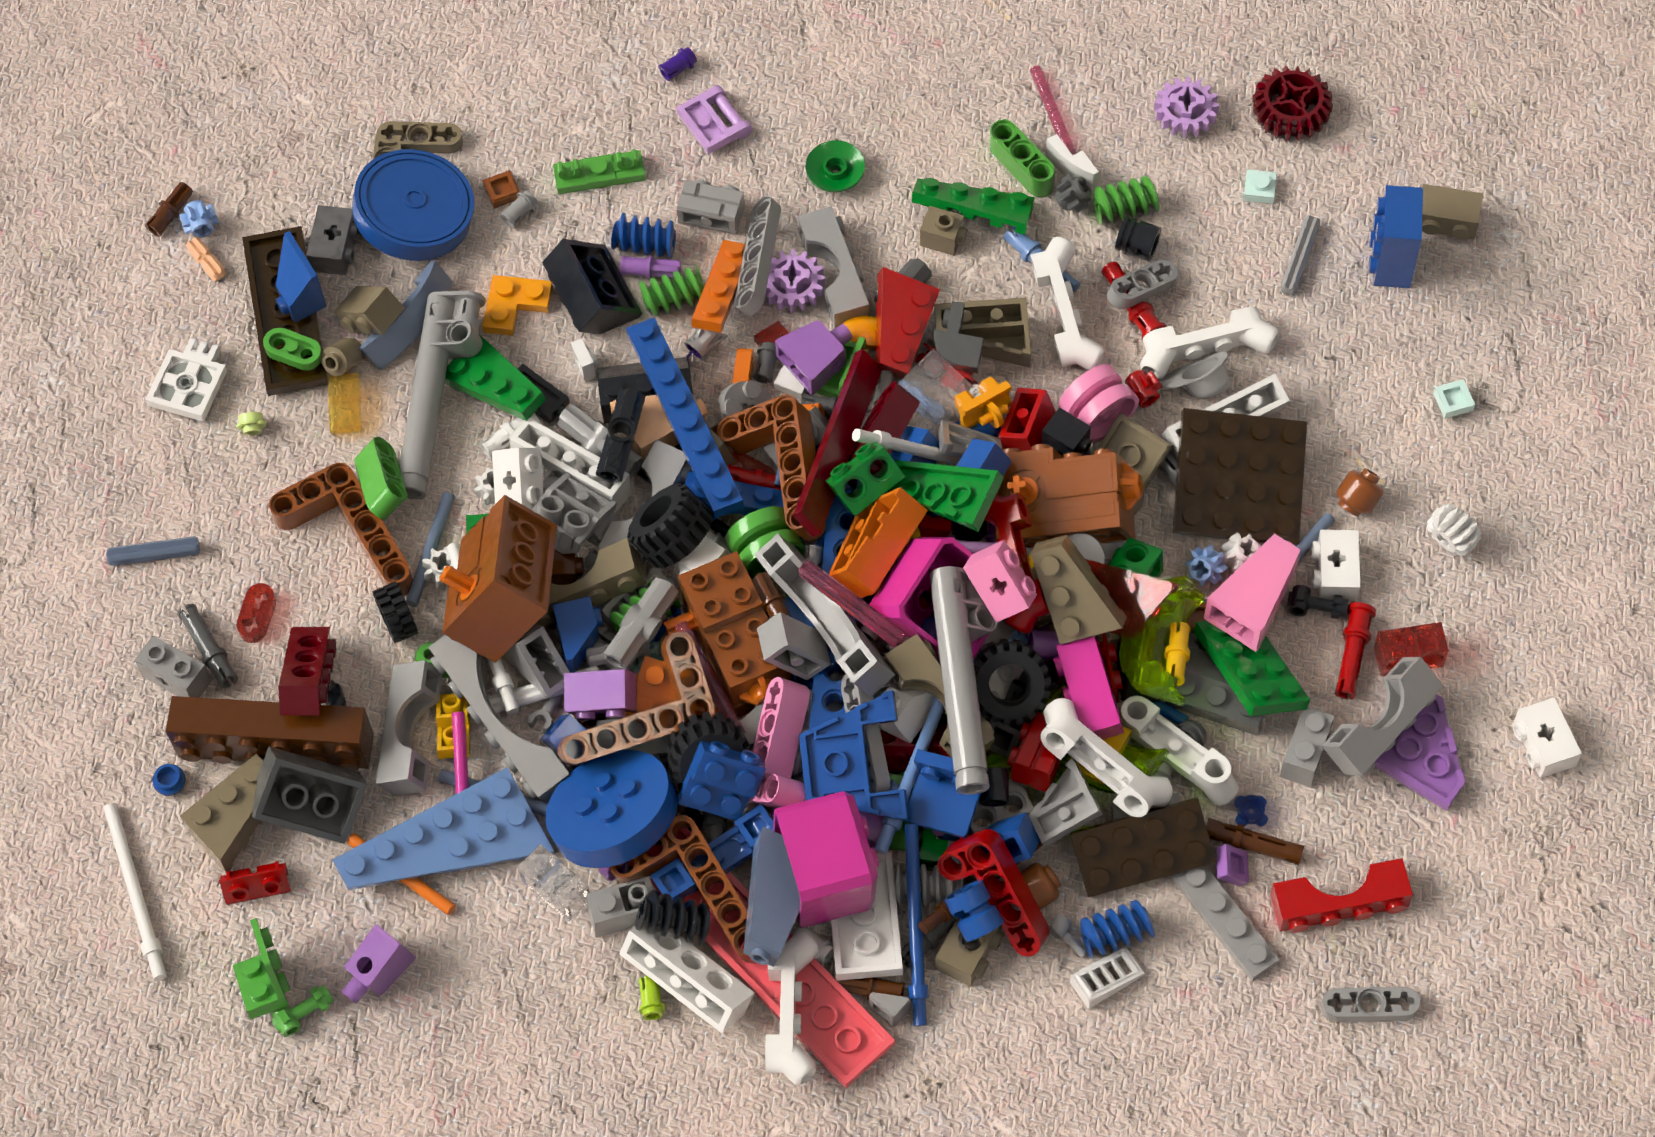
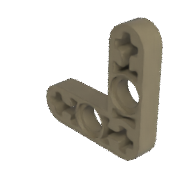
[373,121,463,159]

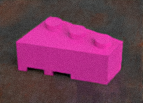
[1053,636,1125,740]

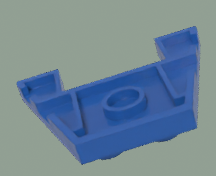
[799,690,909,820]

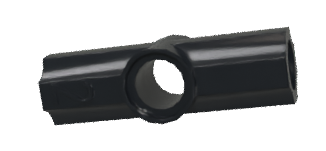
[596,388,646,483]

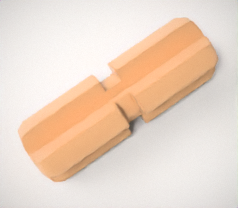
[186,237,226,281]

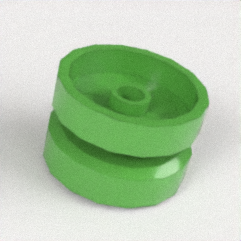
[725,506,805,580]

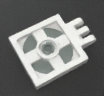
[145,338,227,422]

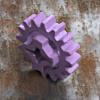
[1154,76,1219,138]
[765,249,825,313]

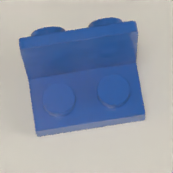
[904,749,981,838]

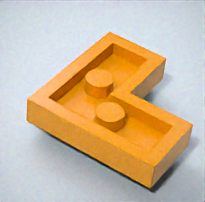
[482,275,553,336]

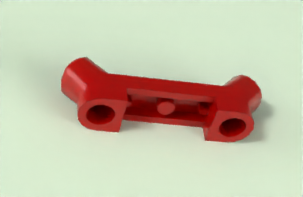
[984,492,1050,634]

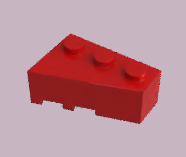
[875,267,940,380]

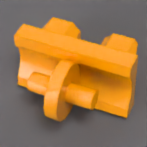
[955,376,1012,428]

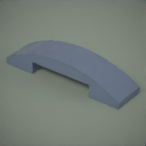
[359,260,453,369]

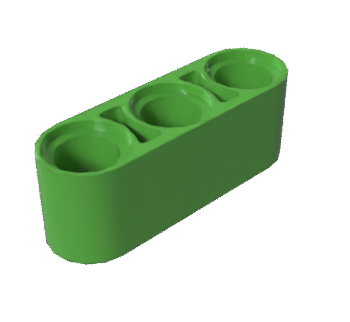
[990,119,1055,197]
[354,436,408,520]

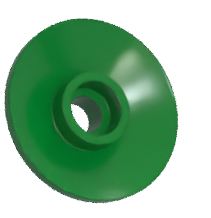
[805,140,865,192]

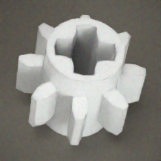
[474,468,495,506]
[1221,533,1261,572]
[422,547,454,588]

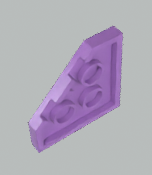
[1375,694,1465,811]

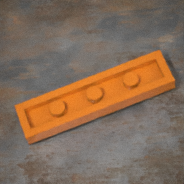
[692,240,745,333]

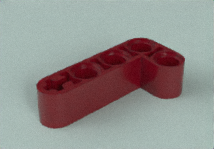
[847,381,920,489]

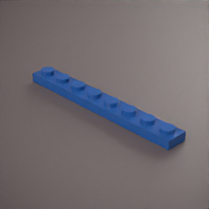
[626,317,744,518]

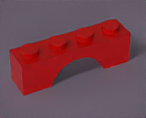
[1270,858,1413,933]

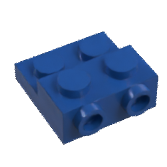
[677,741,766,821]

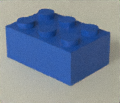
[1368,185,1423,288]

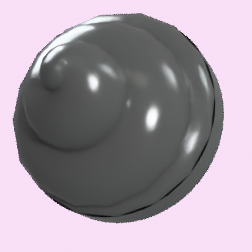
[1177,720,1207,746]

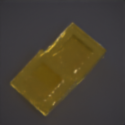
[328,373,362,435]

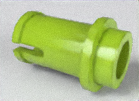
[638,975,666,1021]

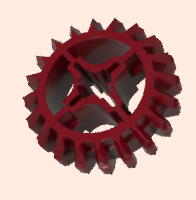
[1252,66,1333,141]

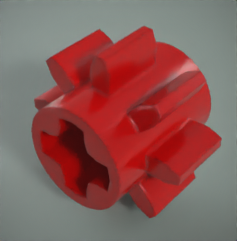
[1125,370,1163,408]

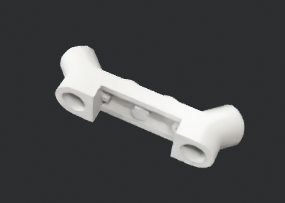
[1030,236,1105,370]
[1140,307,1279,380]
[1117,696,1239,806]
[1041,698,1173,817]
[765,931,819,1085]

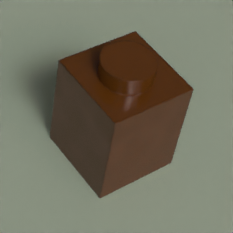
[551,549,584,585]

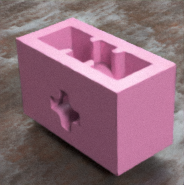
[963,540,1037,622]

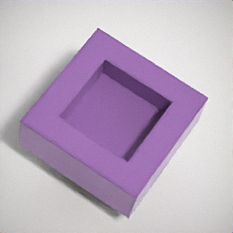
[1216,844,1249,886]

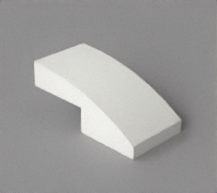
[1046,134,1099,191]

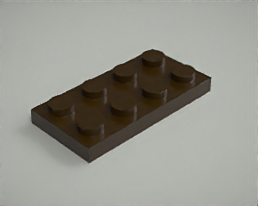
[1070,797,1216,897]

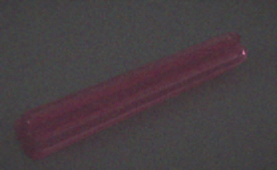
[798,560,906,648]

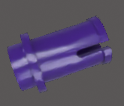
[658,47,697,81]

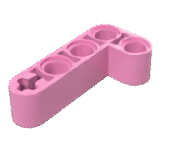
[748,677,810,809]

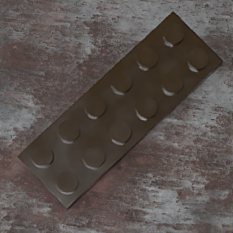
[242,226,328,396]

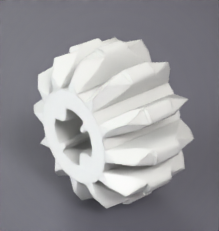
[1427,503,1482,557]

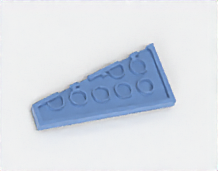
[332,767,554,891]

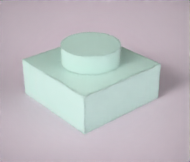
[1243,169,1277,204]
[1433,379,1475,419]

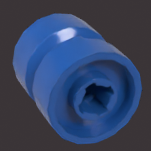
[944,880,1004,942]

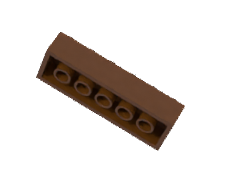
[165,696,374,771]

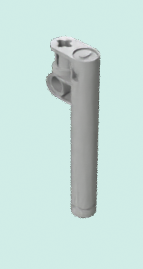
[399,291,486,500]
[929,566,998,795]

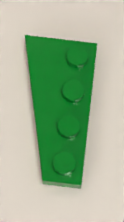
[888,460,1004,532]

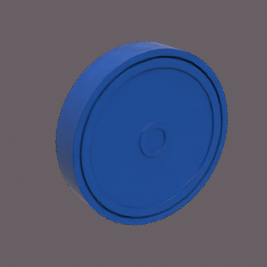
[352,149,474,261]
[545,750,678,868]

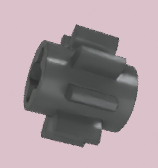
[1055,174,1092,213]

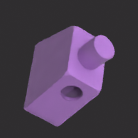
[775,321,853,395]
[341,924,416,1004]

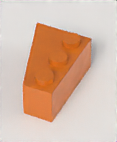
[827,487,928,601]

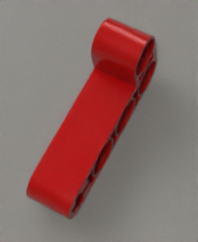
[937,829,1050,957]

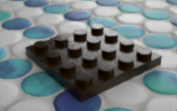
[1172,408,1307,546]

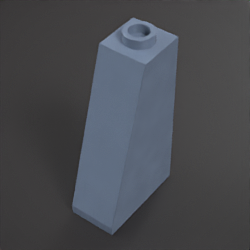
[743,827,800,967]

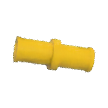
[1164,622,1191,686]

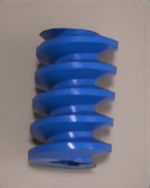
[611,213,676,259]
[1080,900,1155,959]

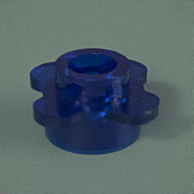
[1234,795,1268,827]

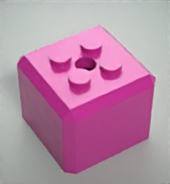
[869,537,990,659]
[773,791,879,929]

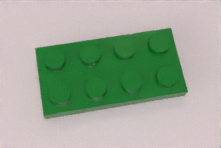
[1193,621,1310,717]

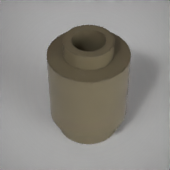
[321,338,364,376]

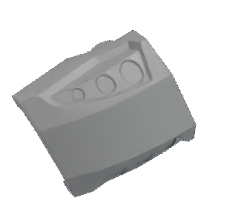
[531,473,617,554]

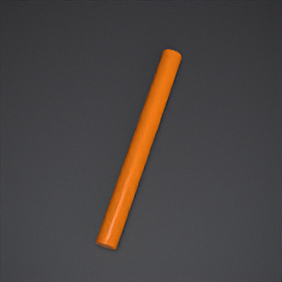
[346,833,456,915]

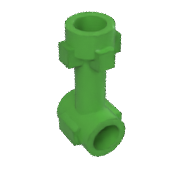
[270,985,334,1037]

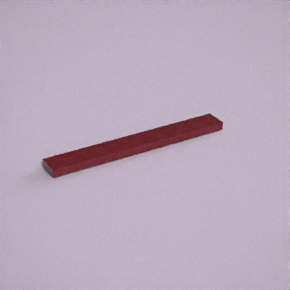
[793,348,882,537]

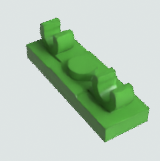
[553,149,646,195]

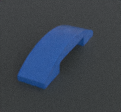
[650,804,773,900]

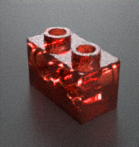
[1374,622,1449,676]

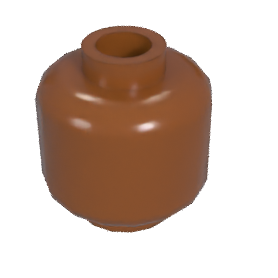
[1336,468,1384,517]
[1021,862,1062,910]

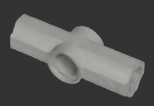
[557,403,644,479]
[603,577,679,670]

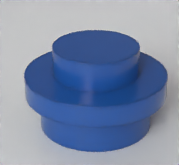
[152,764,186,796]

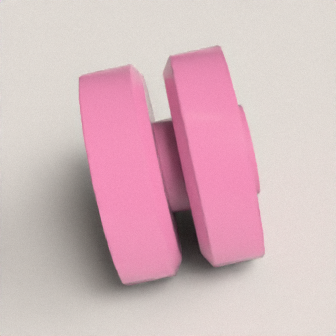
[1058,364,1139,442]

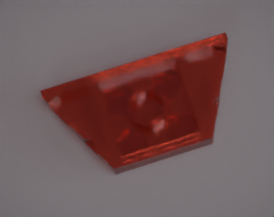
[1085,559,1179,639]

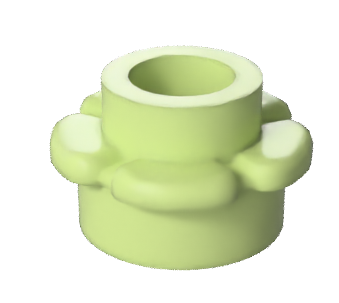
[236,412,267,435]

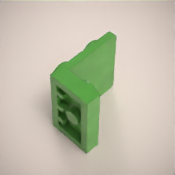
[233,918,290,1020]

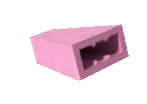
[1204,534,1300,652]

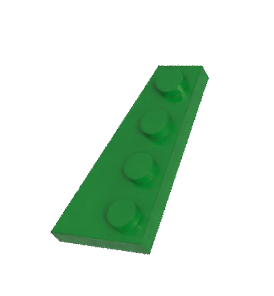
[912,178,1035,235]
[444,334,546,421]

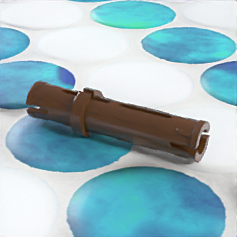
[1206,818,1304,866]

